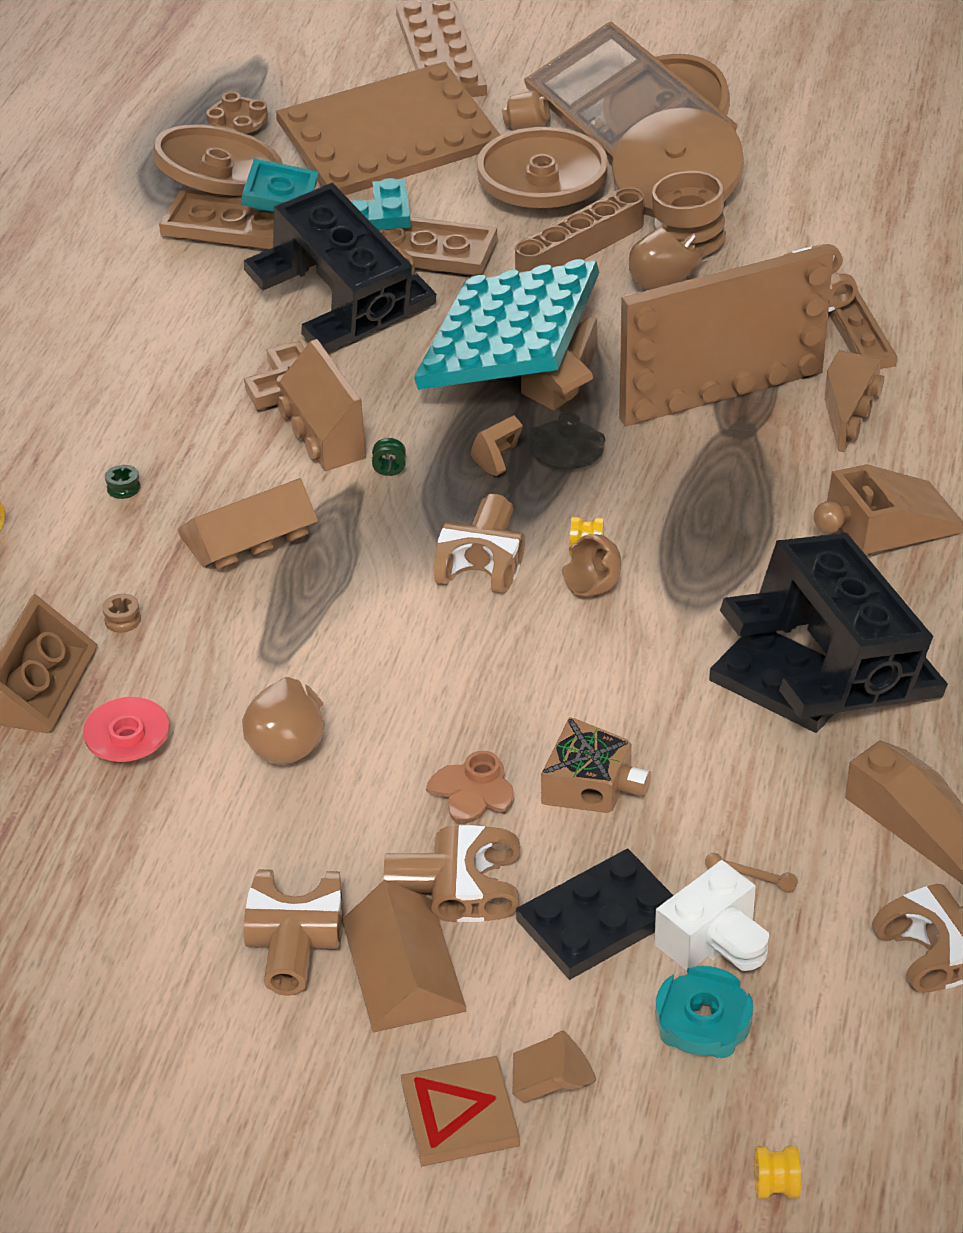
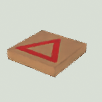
[401,1055,520,1167]

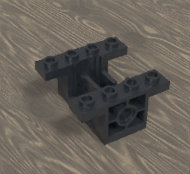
[244,182,437,353]
[720,533,948,718]

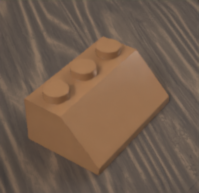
[277,339,366,471]
[177,478,318,569]

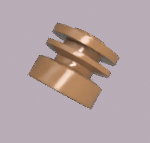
[652,171,726,256]

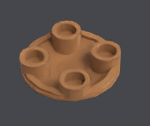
[206,91,268,134]

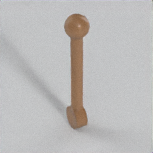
[705,853,798,893]

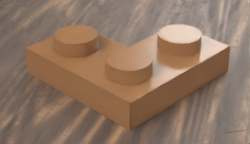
[244,340,305,410]

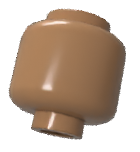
[502,91,551,131]

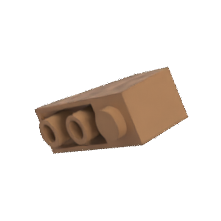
[824,350,884,452]

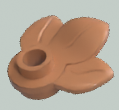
[426,751,514,822]

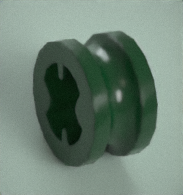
[372,438,406,476]
[105,465,141,499]

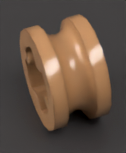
[102,593,141,633]

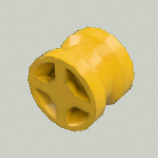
[570,516,604,555]
[754,1146,801,1199]

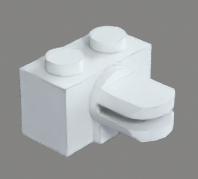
[655,860,769,971]

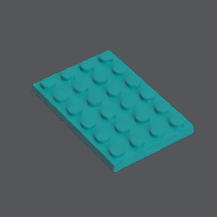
[414,259,600,390]

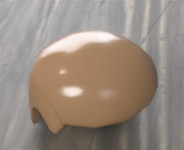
[562,534,621,597]

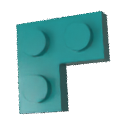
[352,178,411,230]

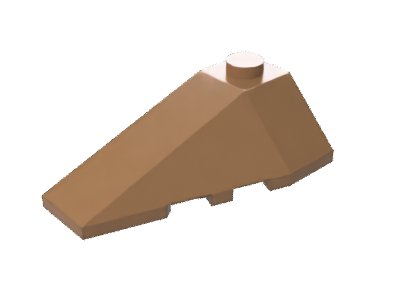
[845,740,963,884]

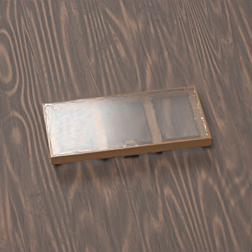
[524,22,737,162]

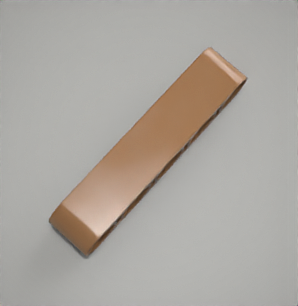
[515,188,644,272]

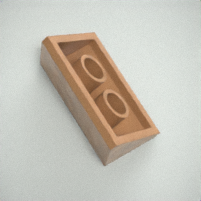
[0,594,98,733]
[343,879,466,1033]

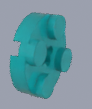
[655,966,753,1058]

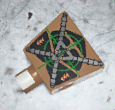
[541,717,651,813]

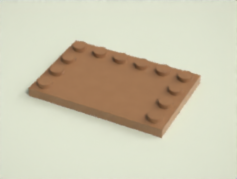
[276,61,500,195]
[619,245,834,427]

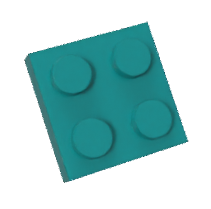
[241,158,318,212]

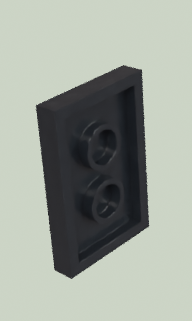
[709,632,835,733]
[516,848,674,980]

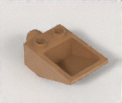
[813,464,963,554]

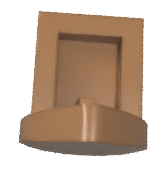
[471,415,523,476]
[512,1030,596,1103]

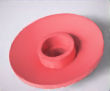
[83,697,169,762]

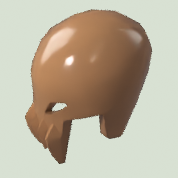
[629,224,709,290]
[242,677,325,765]

